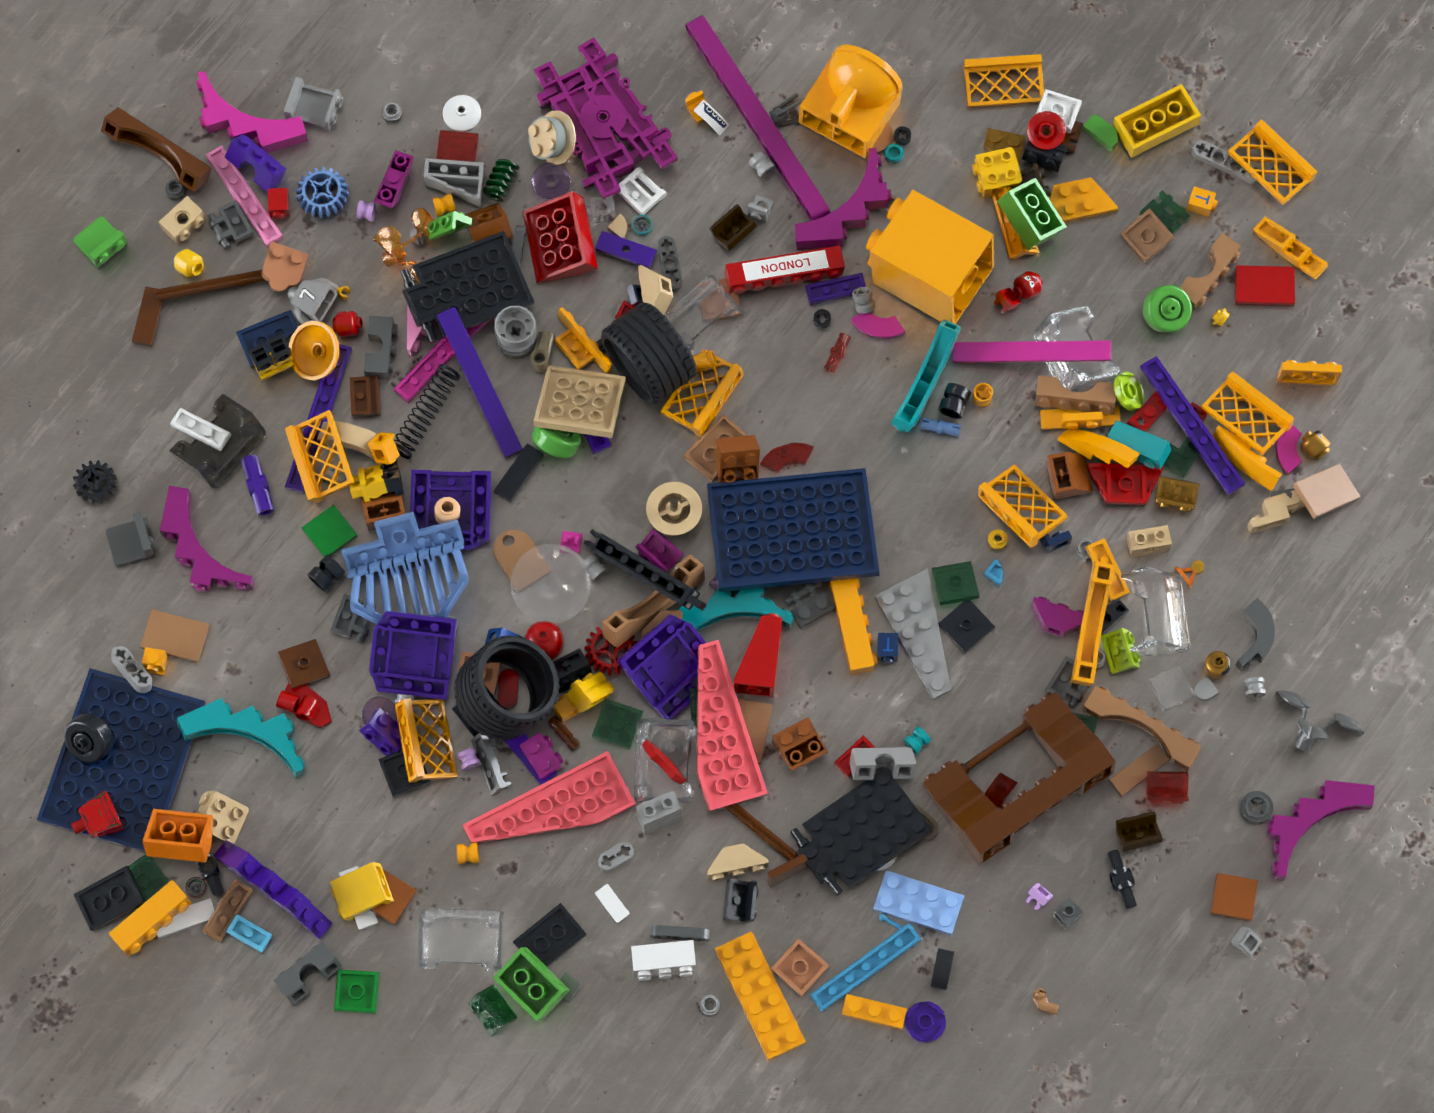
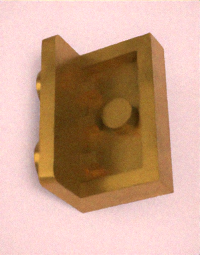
[1155,476,1200,511]

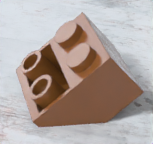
[715,435,760,483]
[1046,452,1093,500]
[361,491,406,531]
[772,717,828,771]

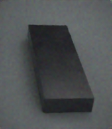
[494,443,544,503]

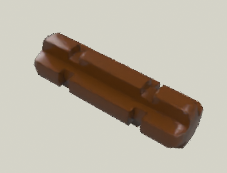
[548,716,580,751]

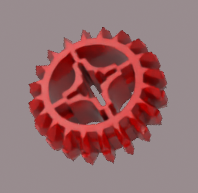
[584,627,638,677]

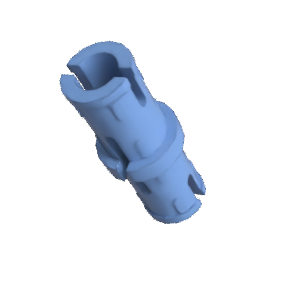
[920,417,961,437]

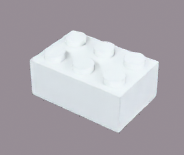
[631,940,696,981]

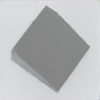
[1231,926,1263,957]
[560,972,582,1003]

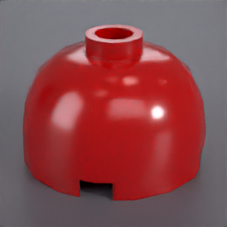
[525,621,564,660]

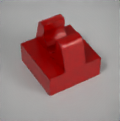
[994,288,1022,313]

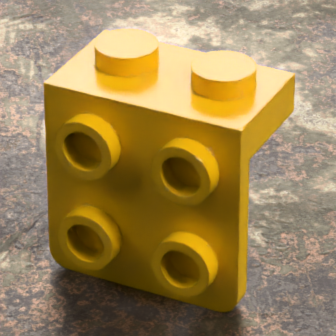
[972,147,1022,199]

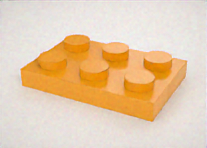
[1277,360,1342,386]

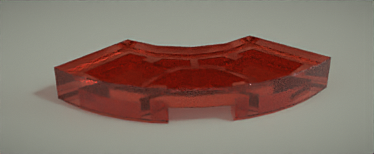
[760,442,814,473]

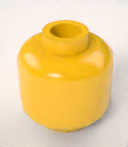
[174,249,204,278]

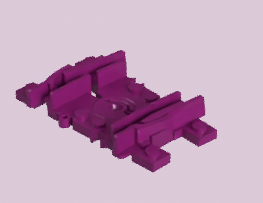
[534,37,678,200]

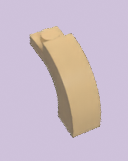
[317,421,377,459]

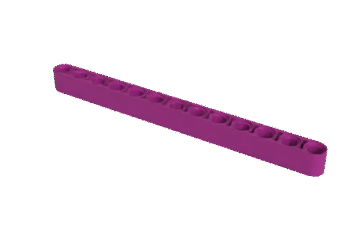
[685,15,831,221]

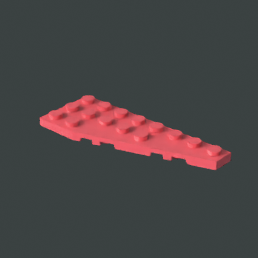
[697,640,768,812]
[462,751,636,843]

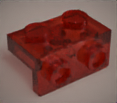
[1146,771,1189,804]

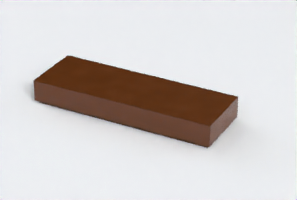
[132,286,163,347]

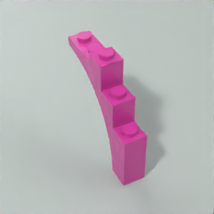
[196,71,308,153]

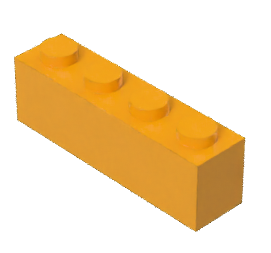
[108,880,192,957]

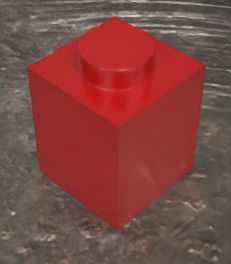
[267,188,290,219]

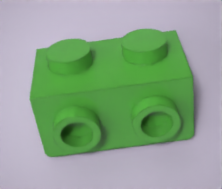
[428,211,472,240]

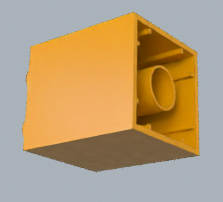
[866,189,994,324]

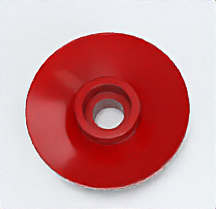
[1027,111,1066,150]

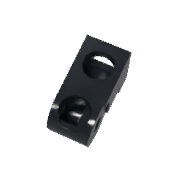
[1101,598,1129,636]

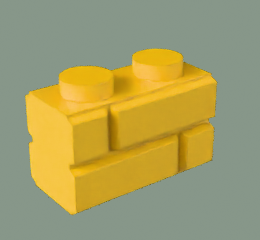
[567,672,614,712]

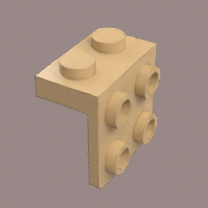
[195,791,249,844]

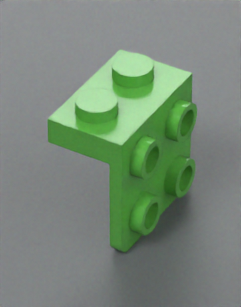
[73,217,127,268]

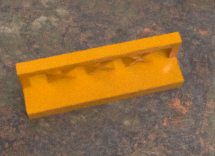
[992,184,1039,260]

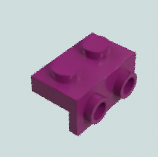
[635,528,684,573]
[519,732,564,780]

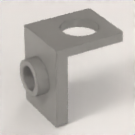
[748,195,774,222]

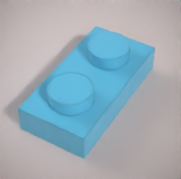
[226,914,273,953]

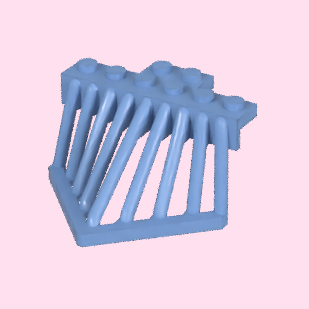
[341,512,469,624]

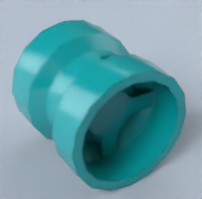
[903,726,931,755]

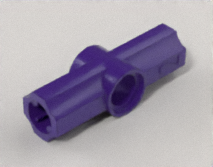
[241,455,274,516]

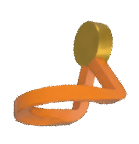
[1174,560,1205,589]

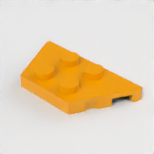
[1050,177,1118,223]

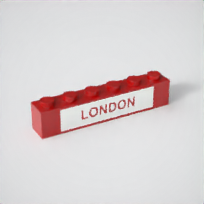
[724,245,845,294]

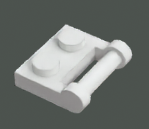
[618,167,667,215]

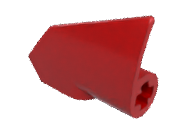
[276,682,332,728]

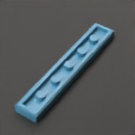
[809,922,922,1012]

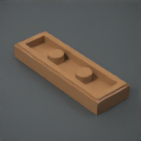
[1109,744,1170,797]
[202,879,253,942]

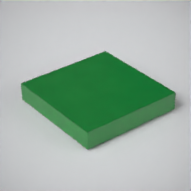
[301,504,358,557]
[334,970,379,1014]

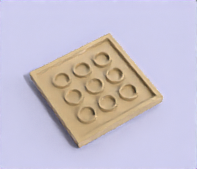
[533,365,626,438]

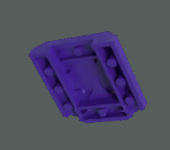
[410,469,492,551]
[369,610,457,700]
[617,614,706,722]

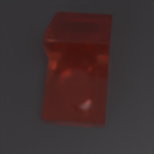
[985,772,1018,808]

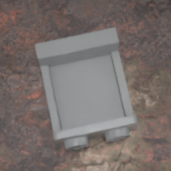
[283,77,343,131]
[636,791,682,836]

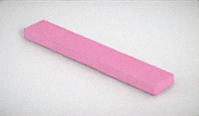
[206,145,283,248]

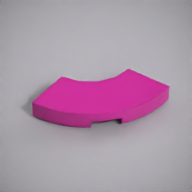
[851,312,905,339]
[1276,425,1302,475]

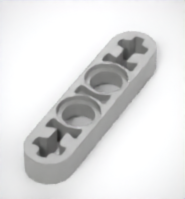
[1192,140,1261,184]

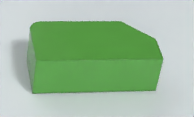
[1082,114,1118,152]

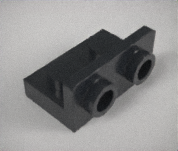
[553,648,593,693]

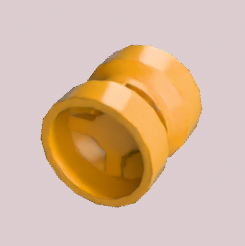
[432,193,456,217]
[972,383,993,408]
[457,843,479,865]

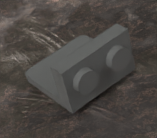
[106,512,155,566]

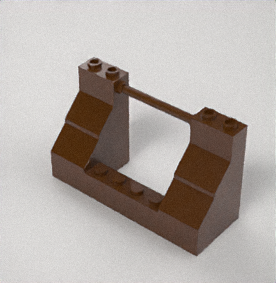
[923,691,1116,866]

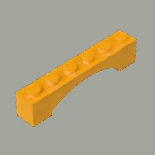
[1070,561,1116,687]

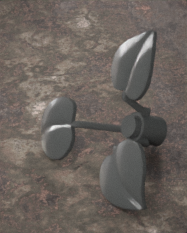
[1276,690,1365,752]

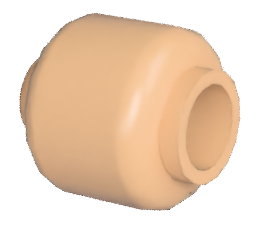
[434,497,460,524]

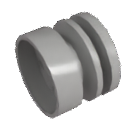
[495,306,537,357]

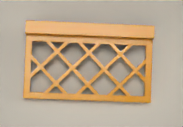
[963,54,1044,108]
[1227,119,1318,205]
[660,349,744,437]
[1201,371,1294,455]
[285,410,354,503]
[978,464,1068,548]
[395,698,458,783]

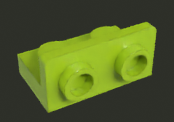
[1101,628,1140,675]

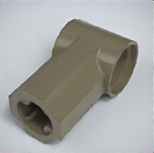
[531,331,555,373]

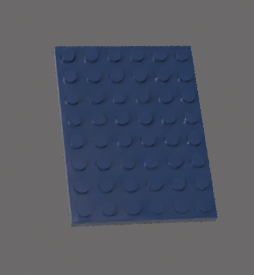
[707,468,880,592]
[37,668,206,853]

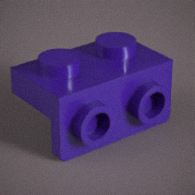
[359,707,402,756]

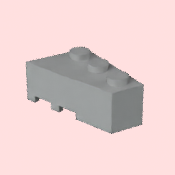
[424,158,485,208]

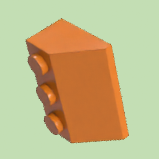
[142,809,213,863]

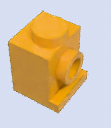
[368,432,400,465]
[142,647,168,676]
[553,693,580,723]

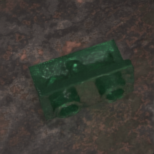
[468,984,517,1036]

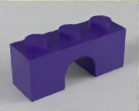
[224,134,286,193]

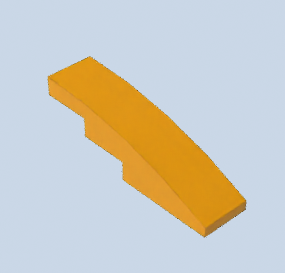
[1252,216,1328,280]
[1213,425,1282,491]
[1058,429,1140,468]

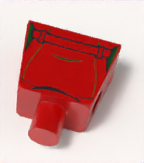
[71,791,124,838]

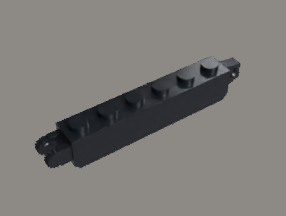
[583,529,707,611]

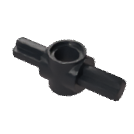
[1107,850,1137,909]
[196,854,224,896]

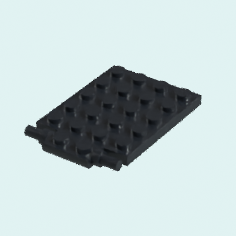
[400,231,534,343]
[790,767,933,896]

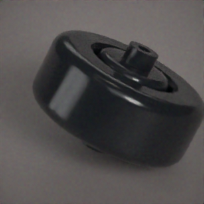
[64,713,113,763]

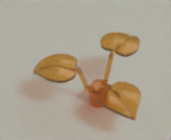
[373,208,434,284]

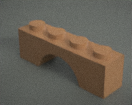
[1180,233,1241,311]
[1035,375,1116,414]

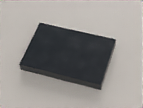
[73,866,145,931]
[513,903,587,967]

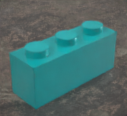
[1107,420,1171,470]

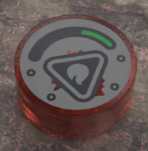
[185,877,207,898]

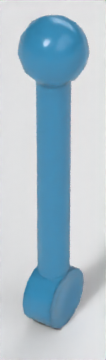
[879,913,902,929]

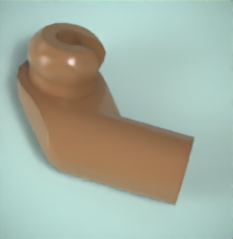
[1033,988,1059,1015]

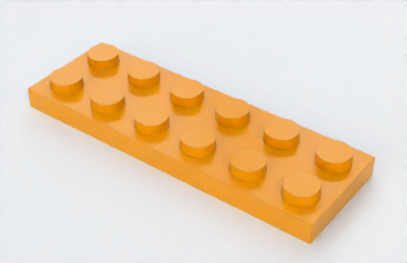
[714,931,806,1061]

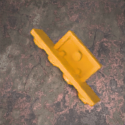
[554,307,611,374]
[1040,406,1120,430]

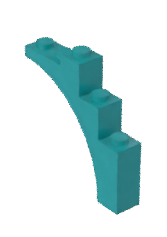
[891,319,962,432]
[679,588,794,631]
[177,698,305,778]

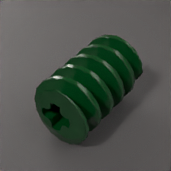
[482,159,520,202]

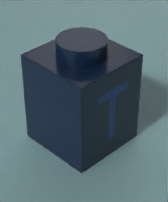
[877,633,898,664]

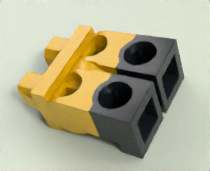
[248,334,294,381]
[349,459,404,502]

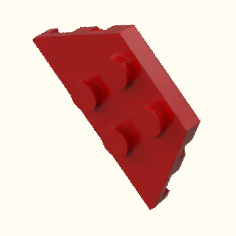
[1087,463,1164,506]

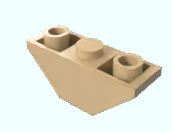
[638,265,673,315]
[707,843,768,881]

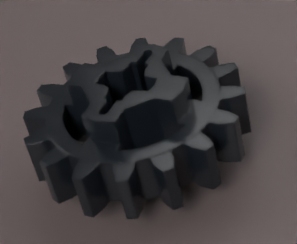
[73,460,117,504]

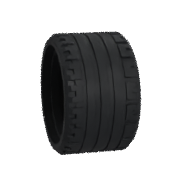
[601,302,697,405]
[454,635,560,740]

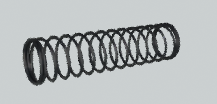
[394,364,461,459]

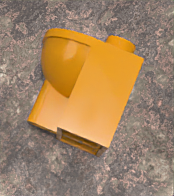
[798,45,902,159]

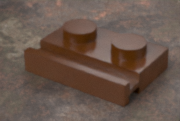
[350,376,381,417]

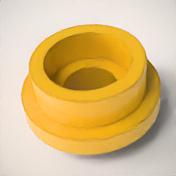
[1212,308,1229,326]
[988,529,1008,549]

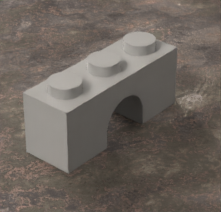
[849,747,916,780]

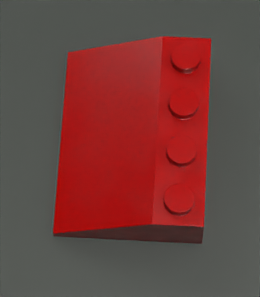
[522,191,598,283]

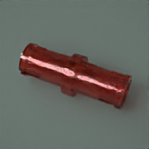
[824,333,851,373]

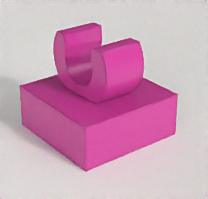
[560,531,583,555]

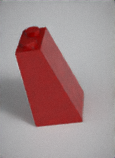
[733,613,782,698]

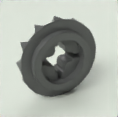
[1240,791,1273,824]

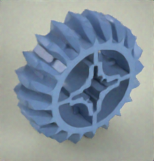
[296,166,349,219]

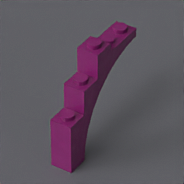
[795,148,892,250]
[160,486,254,592]
[1267,780,1375,881]

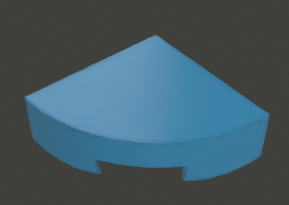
[983,559,1003,587]

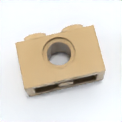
[159,196,205,244]
[1126,525,1172,557]

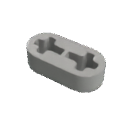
[598,842,634,872]

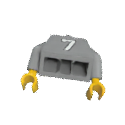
[288,277,350,324]

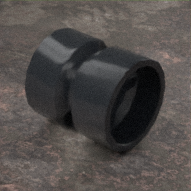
[938,383,971,419]
[307,554,345,592]

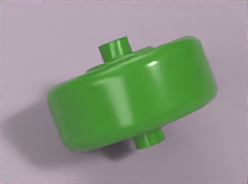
[1143,285,1192,333]
[532,427,581,458]

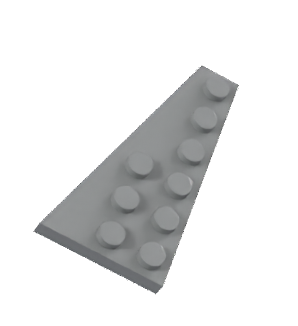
[874,569,951,700]

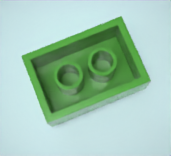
[997,178,1067,251]
[493,947,570,1021]

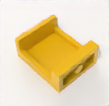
[330,862,394,921]

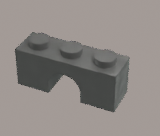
[364,316,398,380]
[274,942,342,1005]

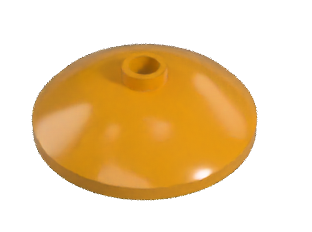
[289,321,339,380]

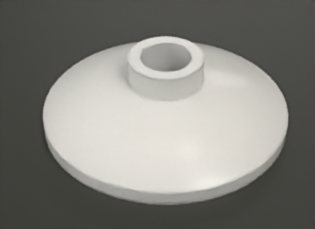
[443,95,481,132]

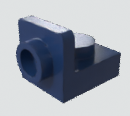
[1039,530,1072,553]

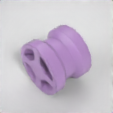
[357,200,376,222]
[457,748,481,771]

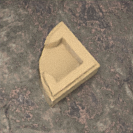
[608,213,627,239]

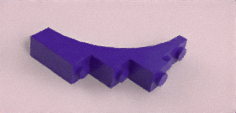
[213,840,332,939]

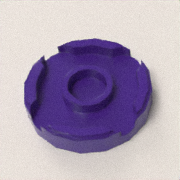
[905,1001,946,1043]

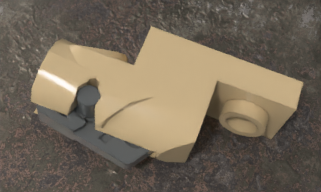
[1247,488,1305,534]

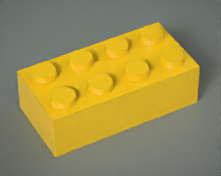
[1112,84,1201,158]

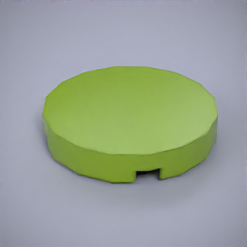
[1114,371,1144,411]

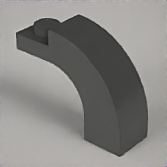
[1235,598,1275,671]

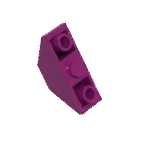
[374,150,414,209]
[1031,596,1084,637]

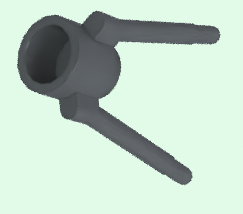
[769,93,805,127]

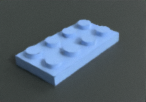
[873,870,964,936]

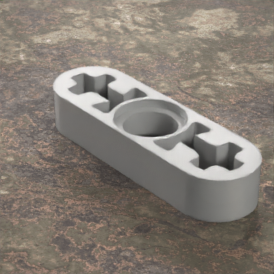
[111,646,152,693]

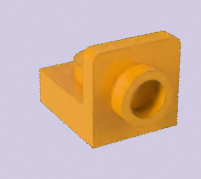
[685,90,706,125]

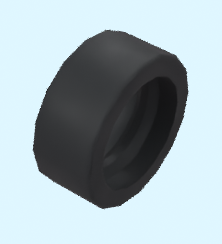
[930,948,954,990]

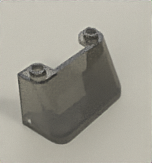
[169,394,266,489]

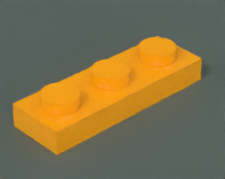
[1085,538,1130,601]
[842,994,907,1030]

